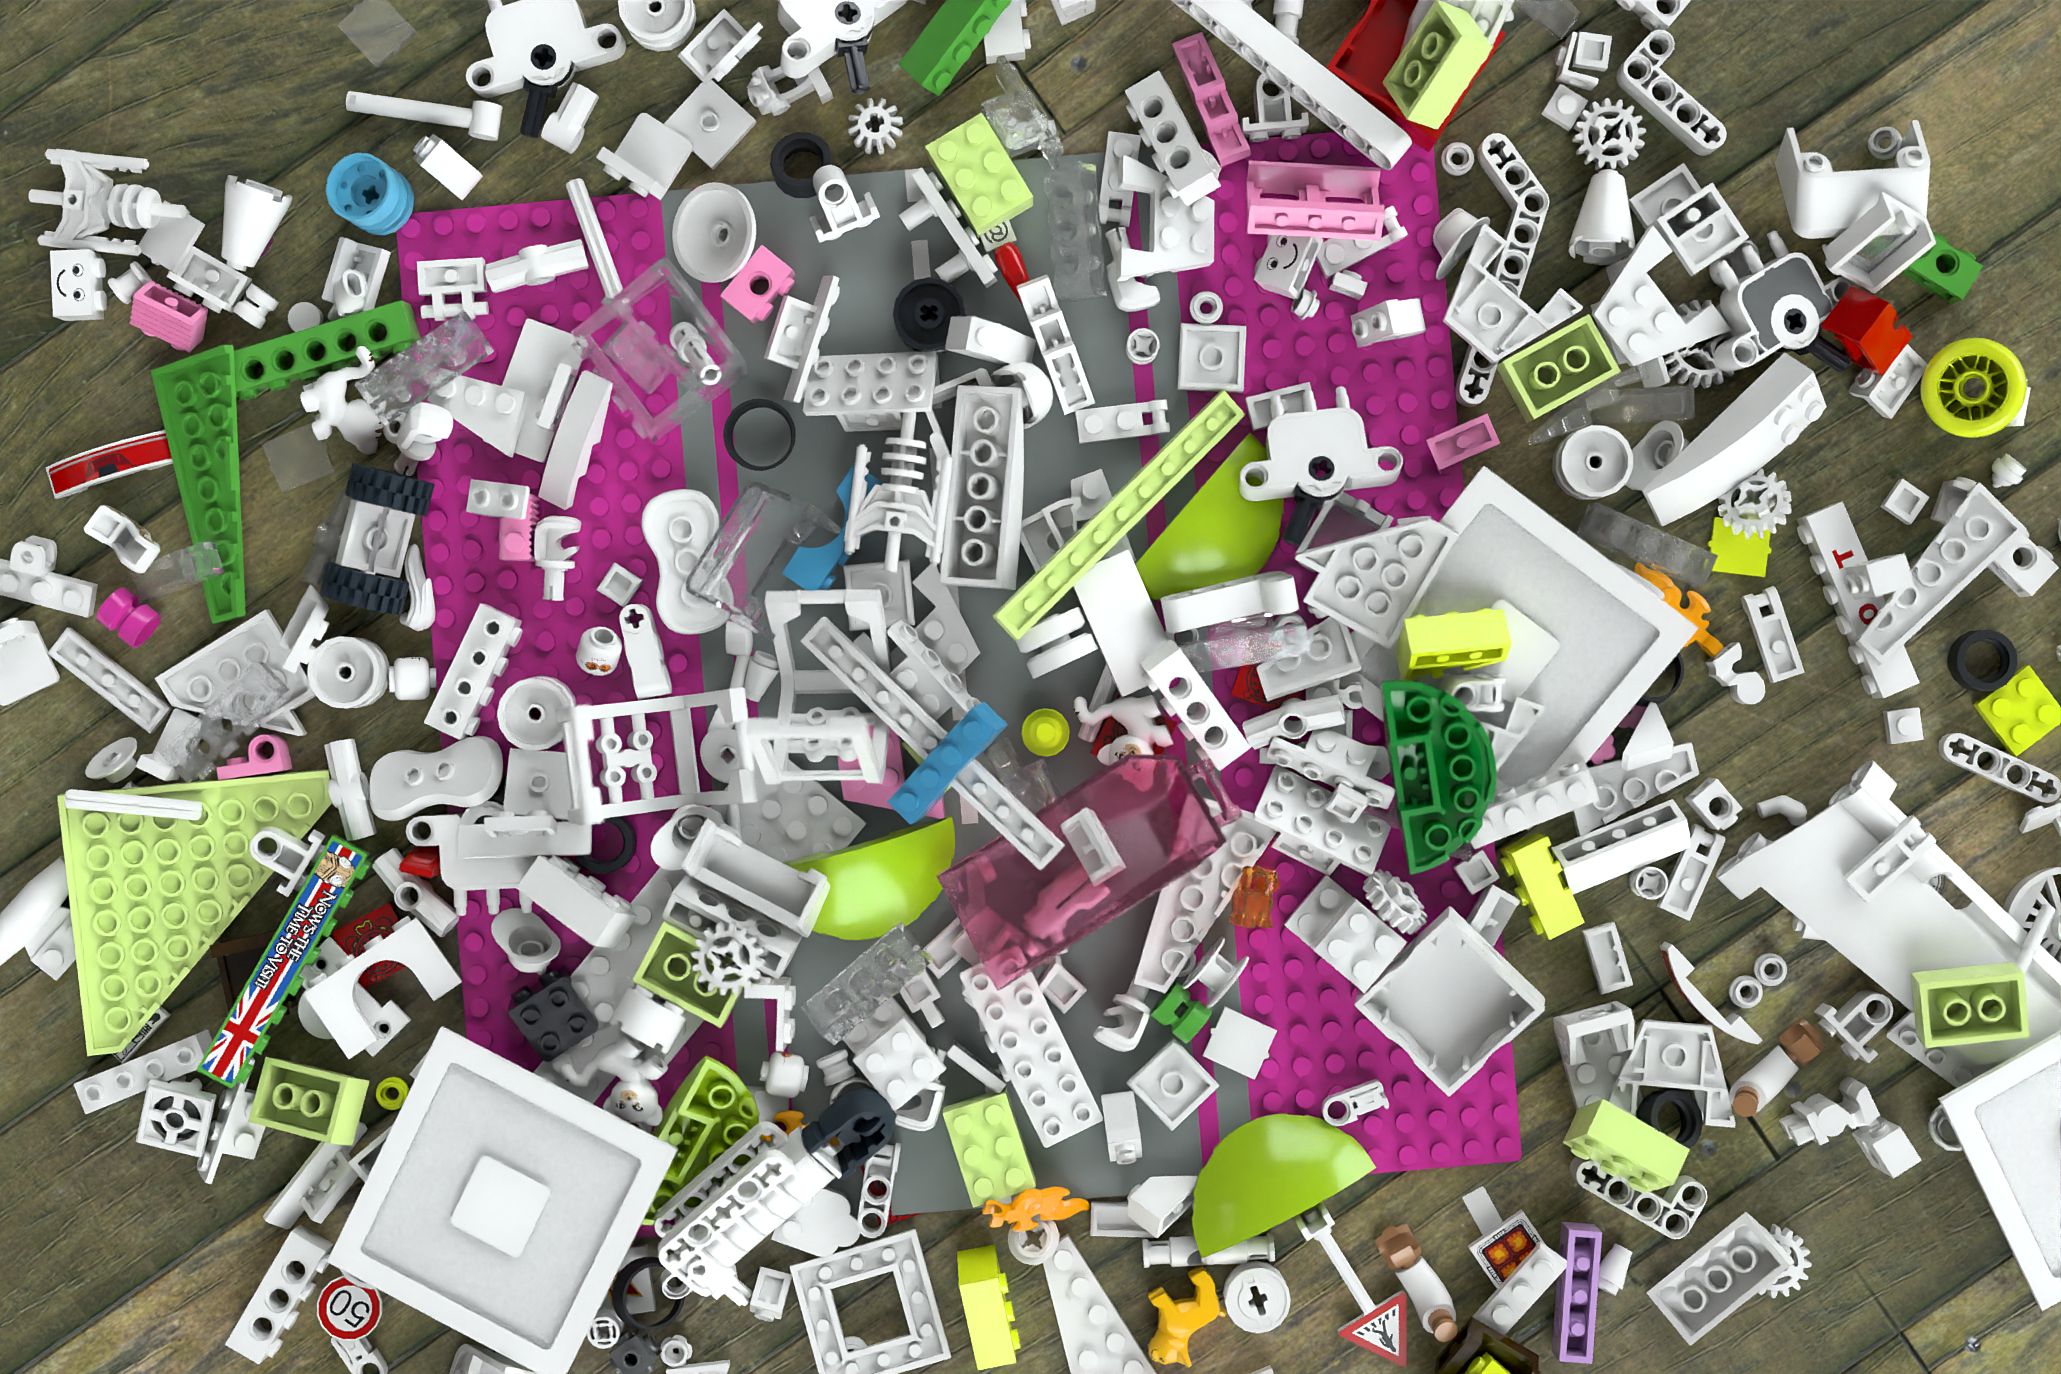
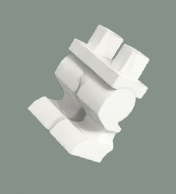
[1779,1075,1880,1146]

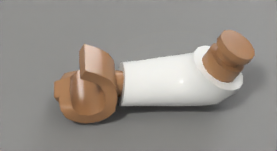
[1729,1019,1825,1117]
[1374,1224,1458,1342]

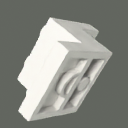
[1628,163,1749,276]
[1284,874,1407,993]
[835,986,946,1112]

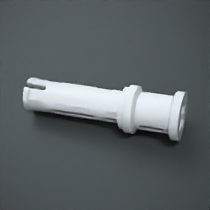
[669,322,721,385]

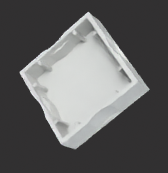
[1354,906,1545,1097]

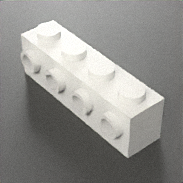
[424,603,523,740]
[1471,760,1599,849]
[1551,799,1692,894]

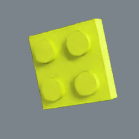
[1972,665,2061,757]

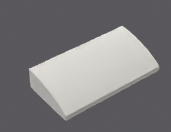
[1073,550,1168,697]
[1647,1212,1795,1346]

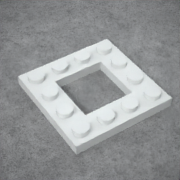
[790,1228,952,1374]

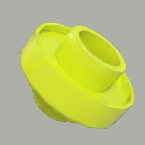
[1022,708,1070,757]

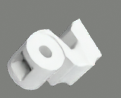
[1705,642,1765,704]

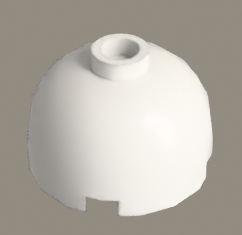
[991,361,1053,430]

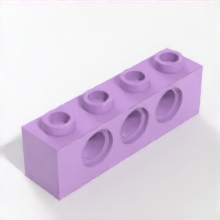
[1551,1222,1602,1364]

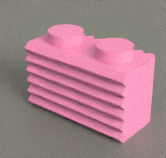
[129,281,208,353]
[499,494,540,562]

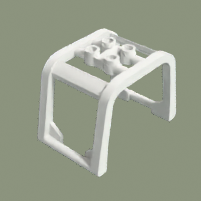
[745,589,893,784]
[556,687,758,825]

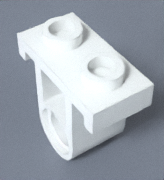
[1240,73,1309,142]
[413,134,483,201]
[809,165,880,243]
[1351,298,1426,348]
[250,826,326,897]
[1814,990,1893,1063]
[1101,1091,1142,1164]

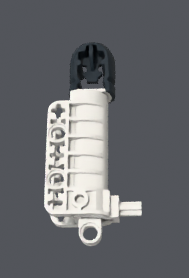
[653,1088,895,1306]

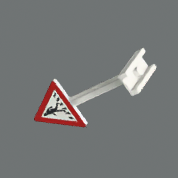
[1293,1202,1407,1367]

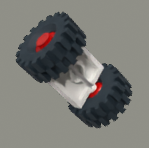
[319,463,435,615]

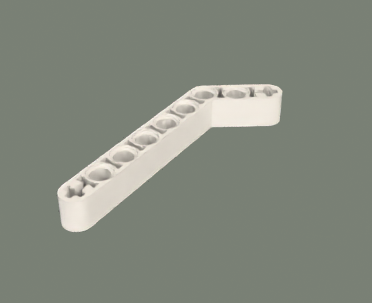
[1455,133,1549,407]

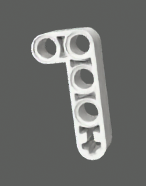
[1616,30,1727,156]
[1161,571,1299,633]
[1570,1156,1707,1239]

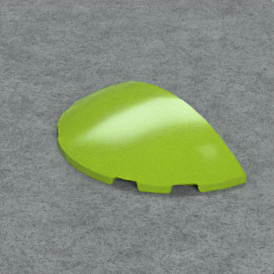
[1135,433,1284,600]
[784,816,955,940]
[641,1056,762,1225]
[1191,1113,1376,1258]

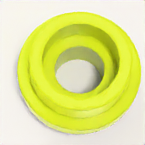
[376,1077,409,1110]

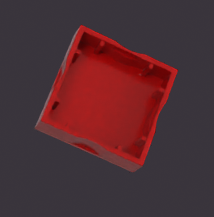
[1326,0,1506,152]

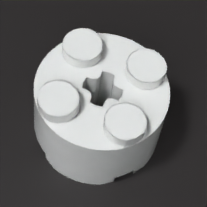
[609,984,687,1054]

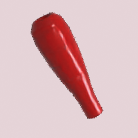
[994,242,1030,306]

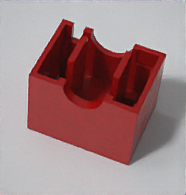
[1821,286,1912,376]

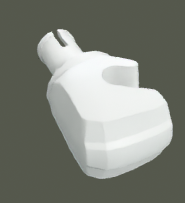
[1105,227,1160,312]
[394,402,453,476]
[534,516,581,600]
[1093,969,1150,1052]
[895,1046,947,1131]

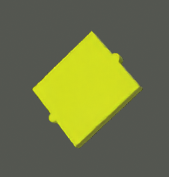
[1707,517,1772,577]

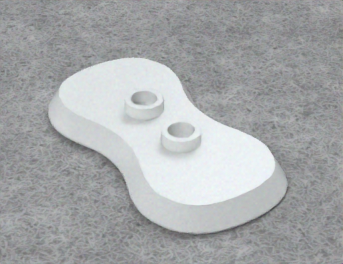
[642,489,734,634]
[369,736,503,821]

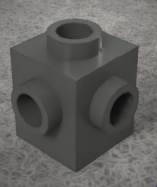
[609,1329,660,1374]

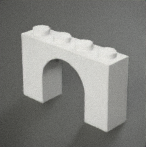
[304,916,463,1059]

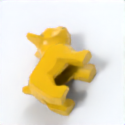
[1148,1265,1227,1368]

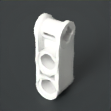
[619,604,672,700]
[857,1143,901,1238]

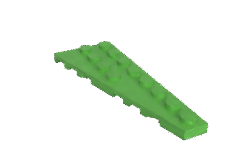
[151,345,246,624]

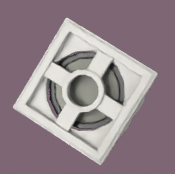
[136,1075,216,1158]

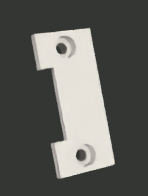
[299,937,411,1057]

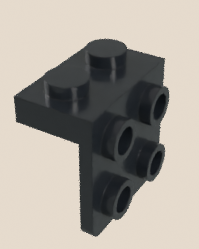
[508,965,598,1062]

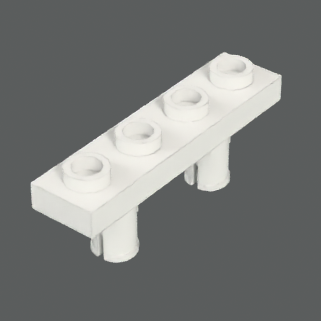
[899,168,998,288]

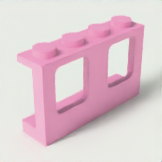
[1246,160,1385,241]

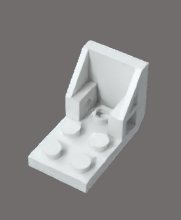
[1553,1001,1643,1112]

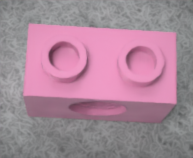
[720,245,796,325]

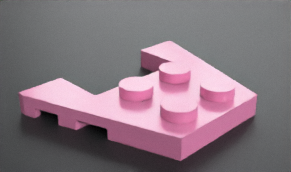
[837,726,946,819]

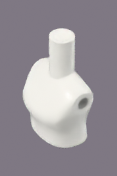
[328,269,367,321]

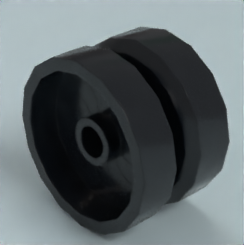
[893,277,966,355]

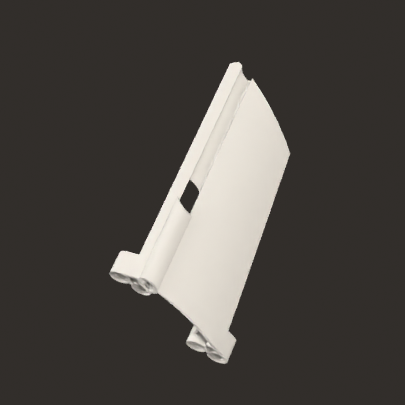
[1715,760,2061,1065]

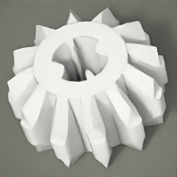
[848,98,903,155]

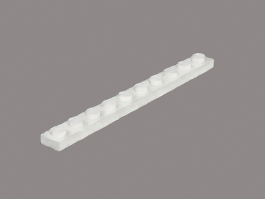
[800,617,1065,871]

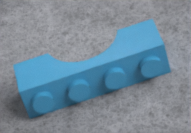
[781,464,883,590]
[887,702,1008,825]

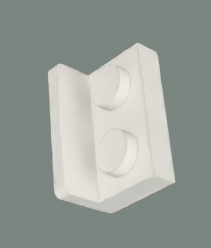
[1849,344,1927,419]

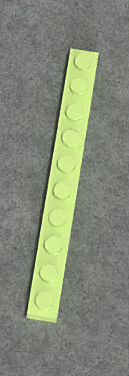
[993,390,1245,640]

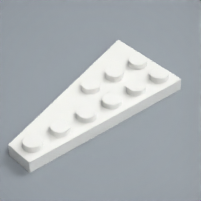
[1133,794,1278,993]

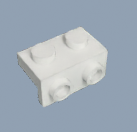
[322,237,391,312]
[167,246,252,314]

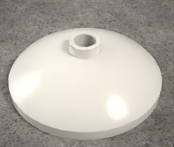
[672,182,756,283]

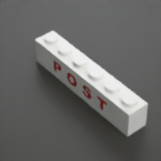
[1797,502,1920,699]

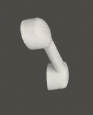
[708,620,753,733]

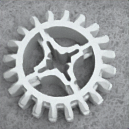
[1664,300,1738,388]

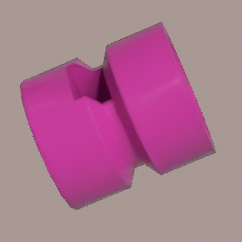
[96,587,162,648]

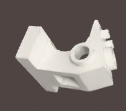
[747,55,834,116]

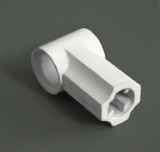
[541,82,599,154]

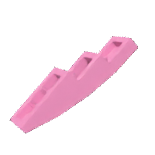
[1172,32,1251,167]

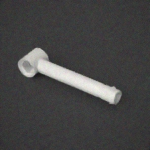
[346,91,503,141]

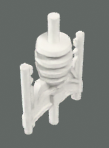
[29,149,187,256]
[844,412,953,572]

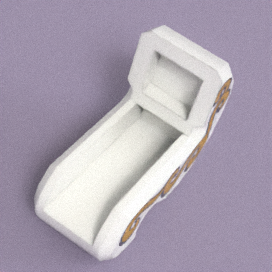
[84,505,161,573]

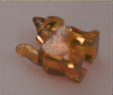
[1229,865,1280,928]

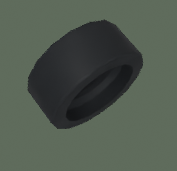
[770,132,834,199]
[1948,630,2018,691]
[574,816,637,874]
[1636,1089,1703,1149]

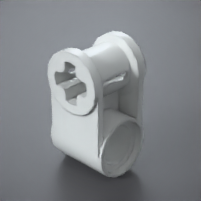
[1439,673,1506,712]

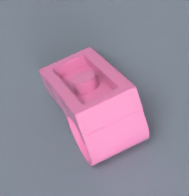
[1426,414,1500,471]
[216,734,292,780]

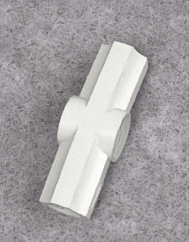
[485,239,589,293]
[1243,694,1346,750]
[324,739,377,841]
[372,848,460,937]

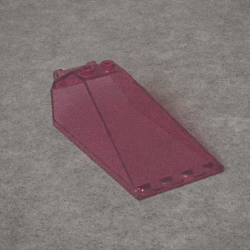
[937,753,1243,990]

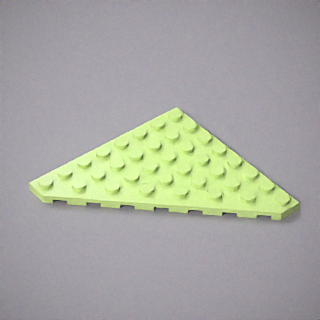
[57,769,332,1056]

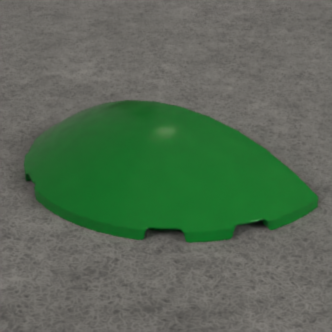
[1381,680,1496,875]

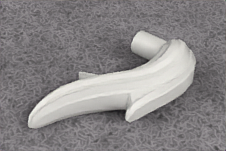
[400,544,436,632]

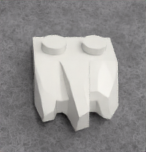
[1020,496,1096,572]
[278,584,329,673]

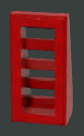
[399,845,441,878]

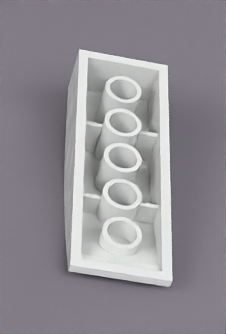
[1642,352,1827,527]
[940,385,1024,590]

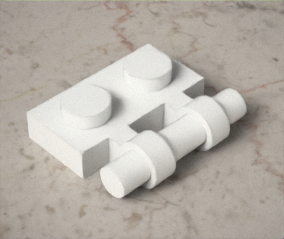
[417,257,489,321]

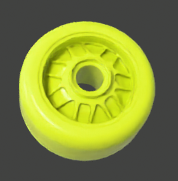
[1920,338,2027,438]

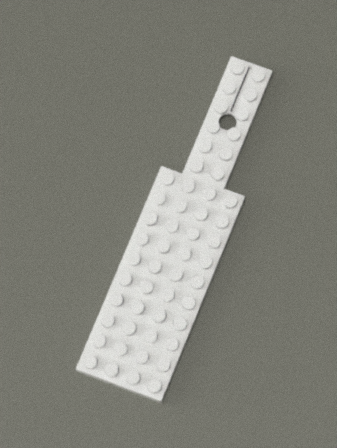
[533,742,867,1104]

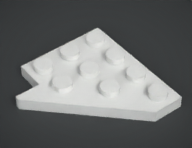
[1295,517,1458,650]
[155,610,316,736]

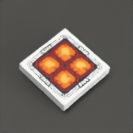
[1468,1210,1546,1289]

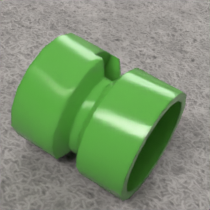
[1150,981,1212,1044]

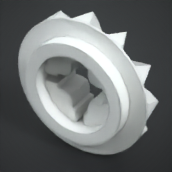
[1008,1214,1060,1265]

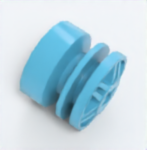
[326,153,415,235]

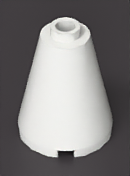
[1568,169,1636,265]
[221,175,292,271]

